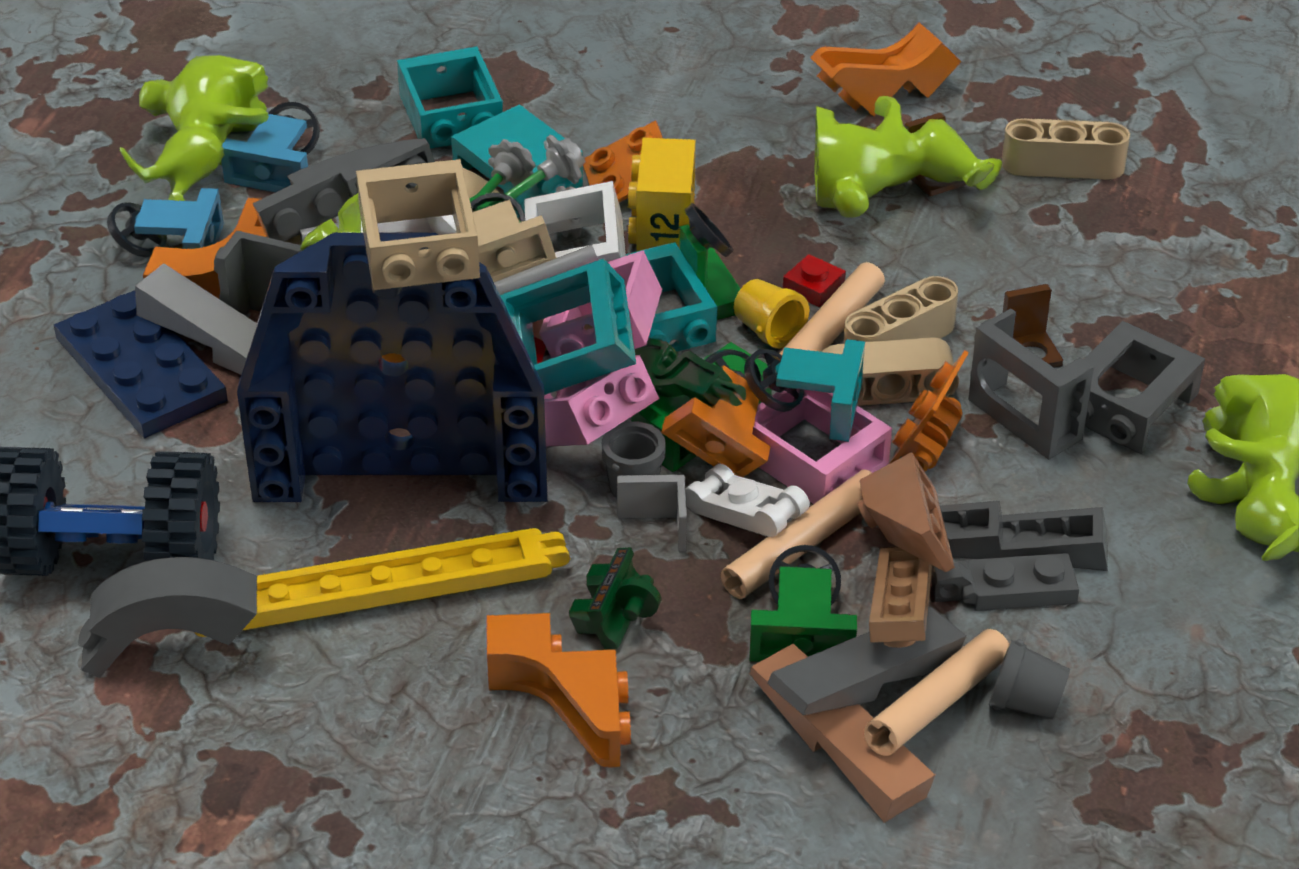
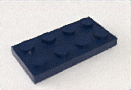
[53,290,228,438]

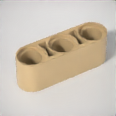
[1002,119,1130,180]
[843,276,958,344]
[822,338,959,406]

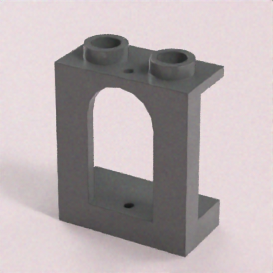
[968,309,1094,460]
[1083,321,1205,454]

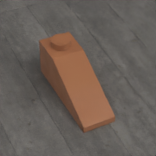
[858,452,955,572]

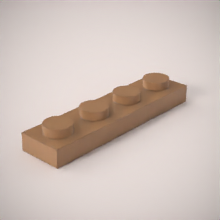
[869,547,932,648]

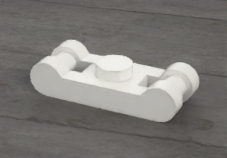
[685,464,810,537]

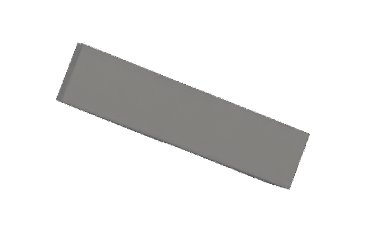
[135,263,257,375]

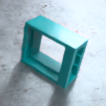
[397,46,503,149]
[626,242,717,352]
[500,258,637,395]

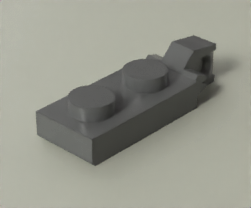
[932,553,1079,611]

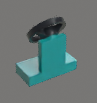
[744,339,865,442]

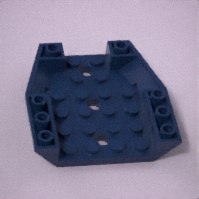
[237,233,548,502]

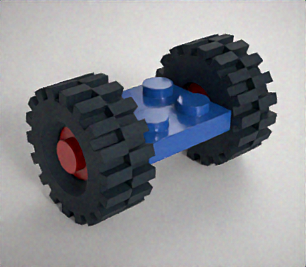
[0,447,220,576]

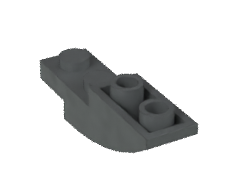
[252,138,435,242]

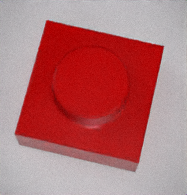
[783,254,846,308]

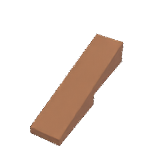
[749,644,935,823]

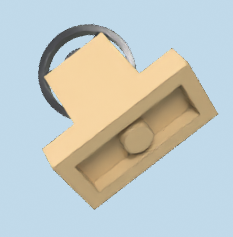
[470,193,556,282]

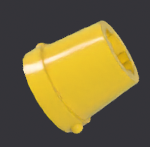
[734,279,810,349]

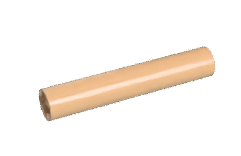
[779,262,885,355]
[720,470,872,599]
[864,629,1009,756]

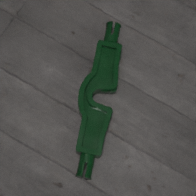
[634,338,746,406]

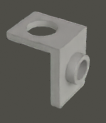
[617,475,687,552]

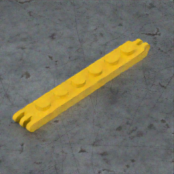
[195,528,570,637]

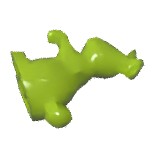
[120,55,269,201]
[814,96,1002,218]
[1187,374,1299,561]

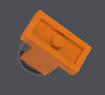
[661,349,771,477]

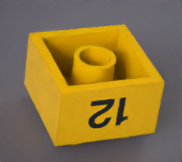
[628,137,696,251]

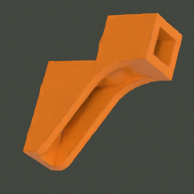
[810,22,961,116]
[487,613,631,767]

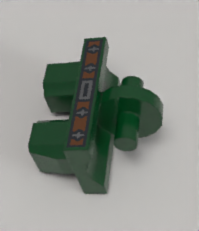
[569,547,662,649]

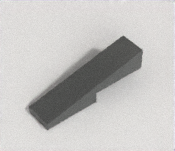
[940,501,1108,571]
[767,606,967,715]

